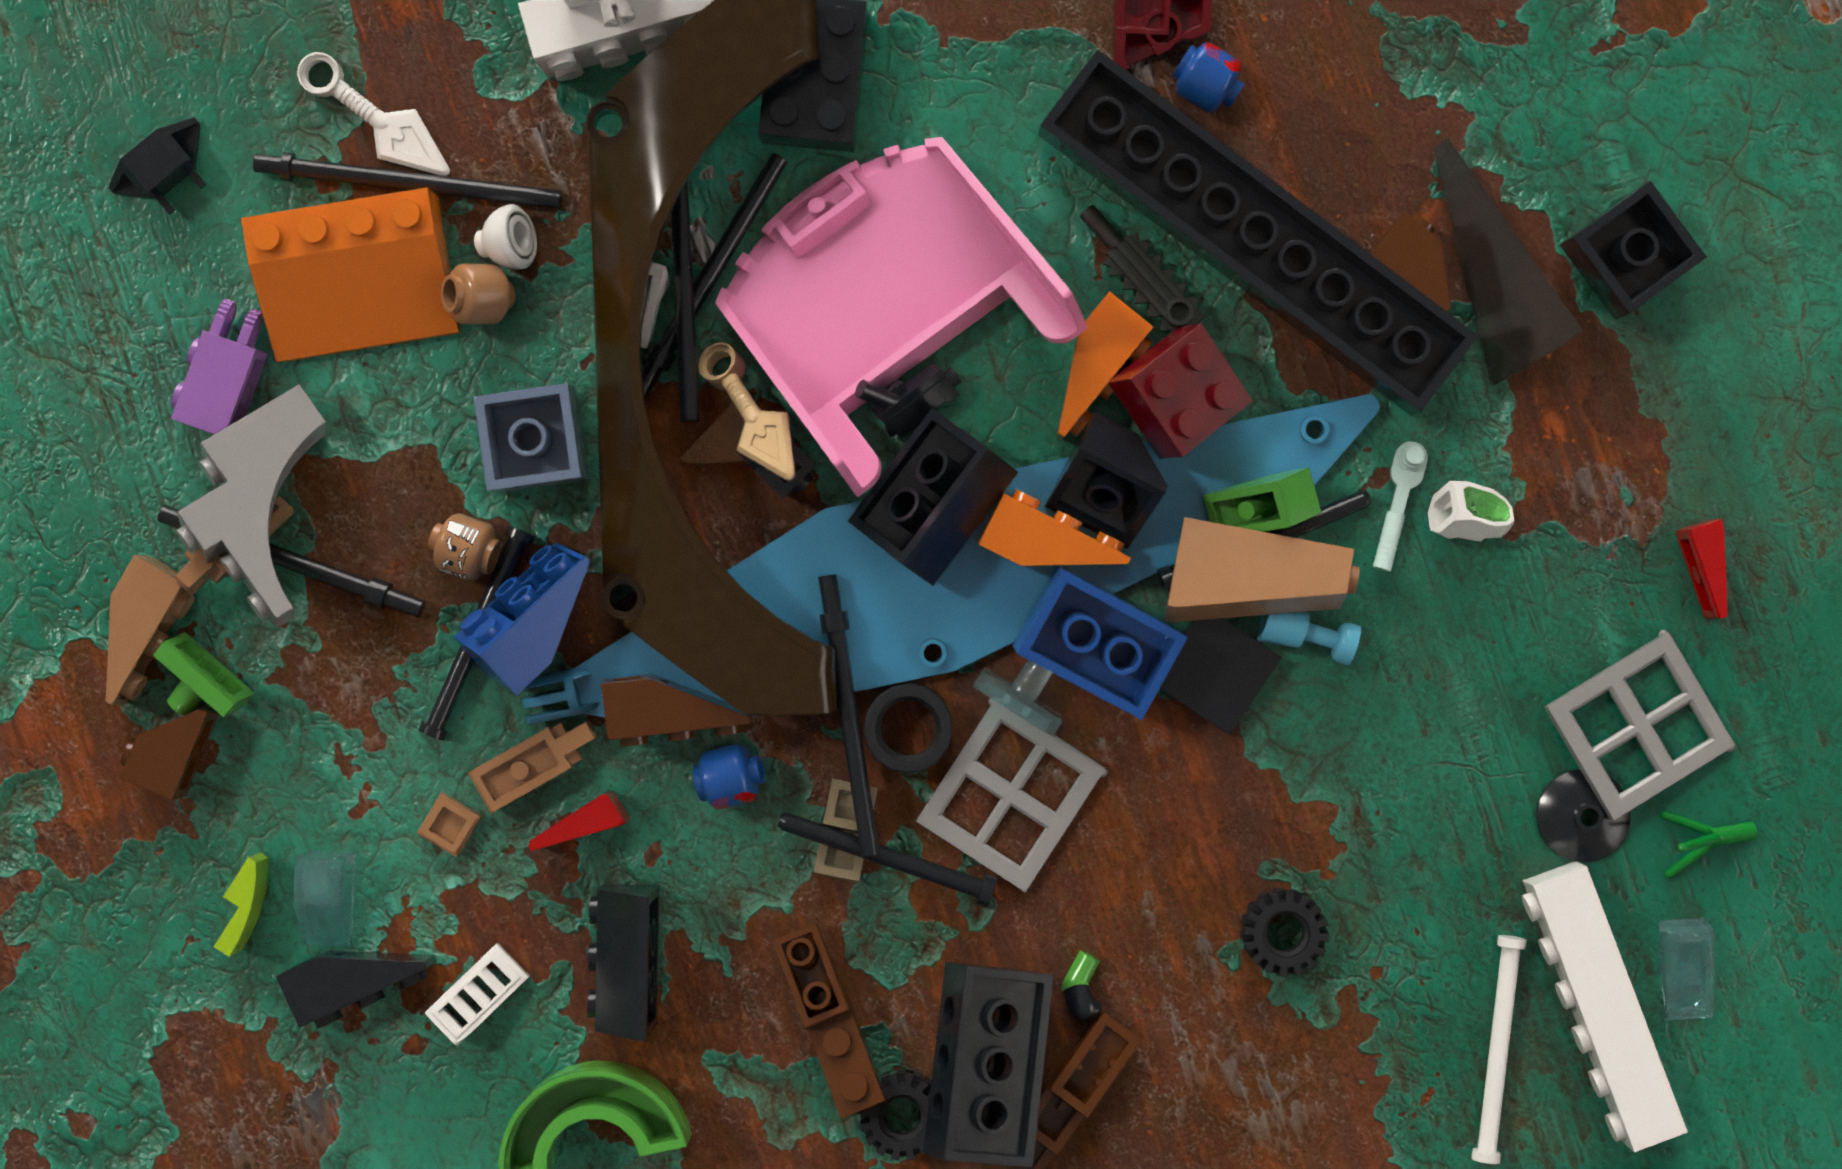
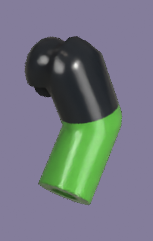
[1061,950,1102,1022]

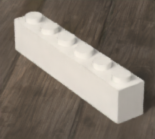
[1522,861,1688,1152]

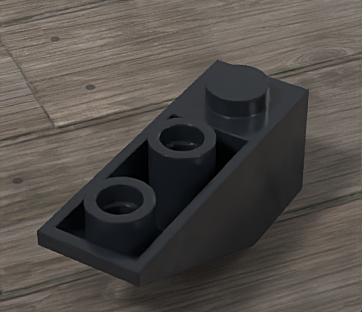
[276,950,437,1029]

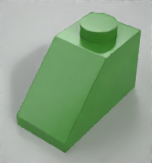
[1203,467,1322,532]

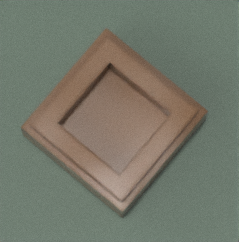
[417,792,483,857]

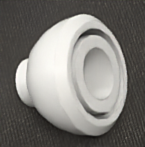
[474,204,537,270]

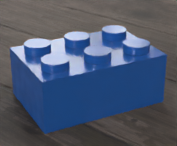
[1012,565,1188,720]

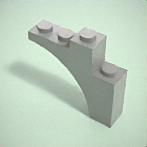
[176,385,326,629]

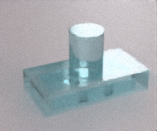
[973,660,1063,736]

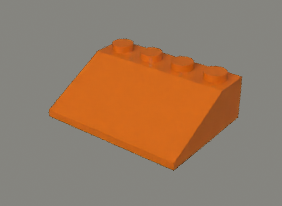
[241,187,461,363]

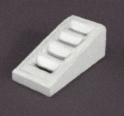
[425,943,530,1046]

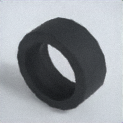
[863,683,953,773]

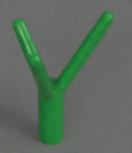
[1661,810,1757,878]

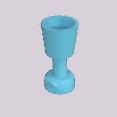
[1257,612,1361,666]

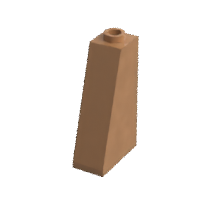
[1164,517,1360,622]

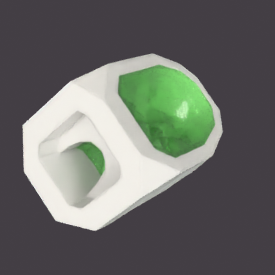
[1428,481,1514,542]

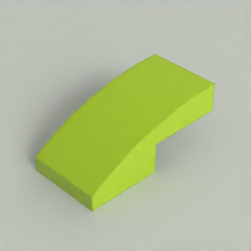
[214,852,269,957]

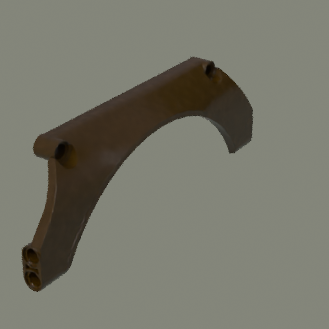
[586,0,837,716]

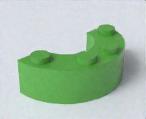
[498,1060,692,1169]

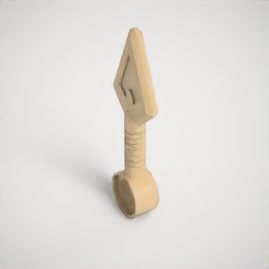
[698,342,795,481]

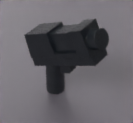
[855,362,961,438]

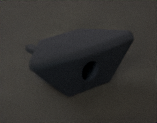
[108,117,207,215]

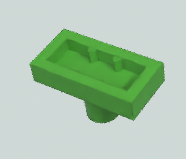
[153,632,254,717]

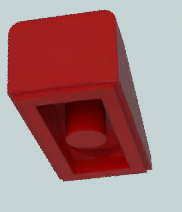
[1675,518,1728,619]
[528,790,631,851]

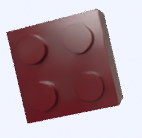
[1108,323,1253,459]

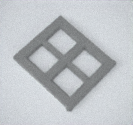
[1544,630,1735,820]
[916,697,1107,892]

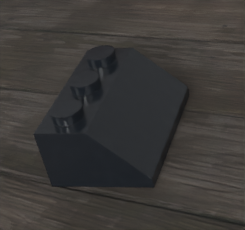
[848,408,1018,586]
[587,884,660,1041]

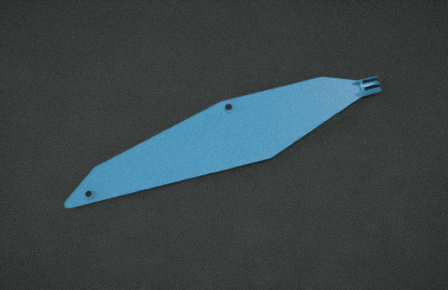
[522,394,1380,725]

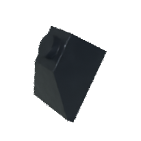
[1044,412,1168,549]

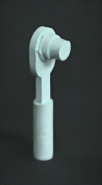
[1373,441,1428,572]

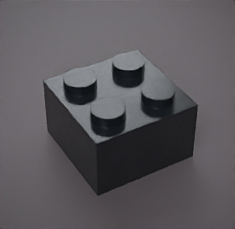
[1560,180,1707,320]

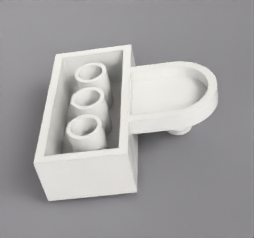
[518,0,714,81]

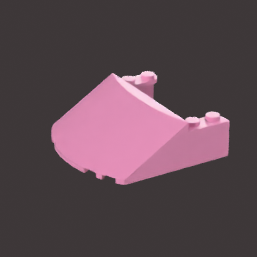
[715,137,1088,498]

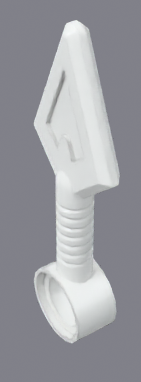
[297,52,450,177]

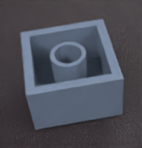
[474,383,589,493]

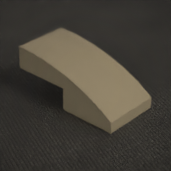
[813,778,878,884]

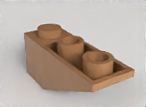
[106,554,195,705]

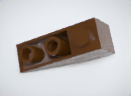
[601,674,752,746]

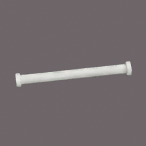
[1471,935,1527,1164]

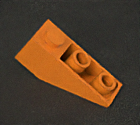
[1057,291,1153,439]
[977,489,1131,566]

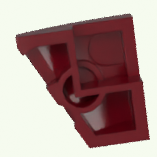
[1113,0,1212,70]

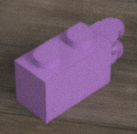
[171,299,268,434]

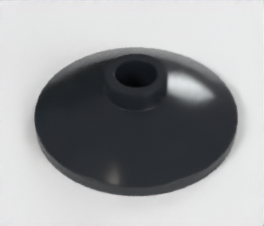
[1536,769,1631,862]

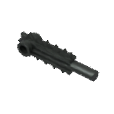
[1079,204,1205,332]

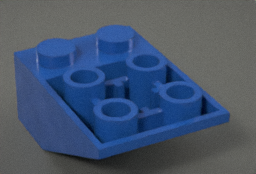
[453,542,590,696]

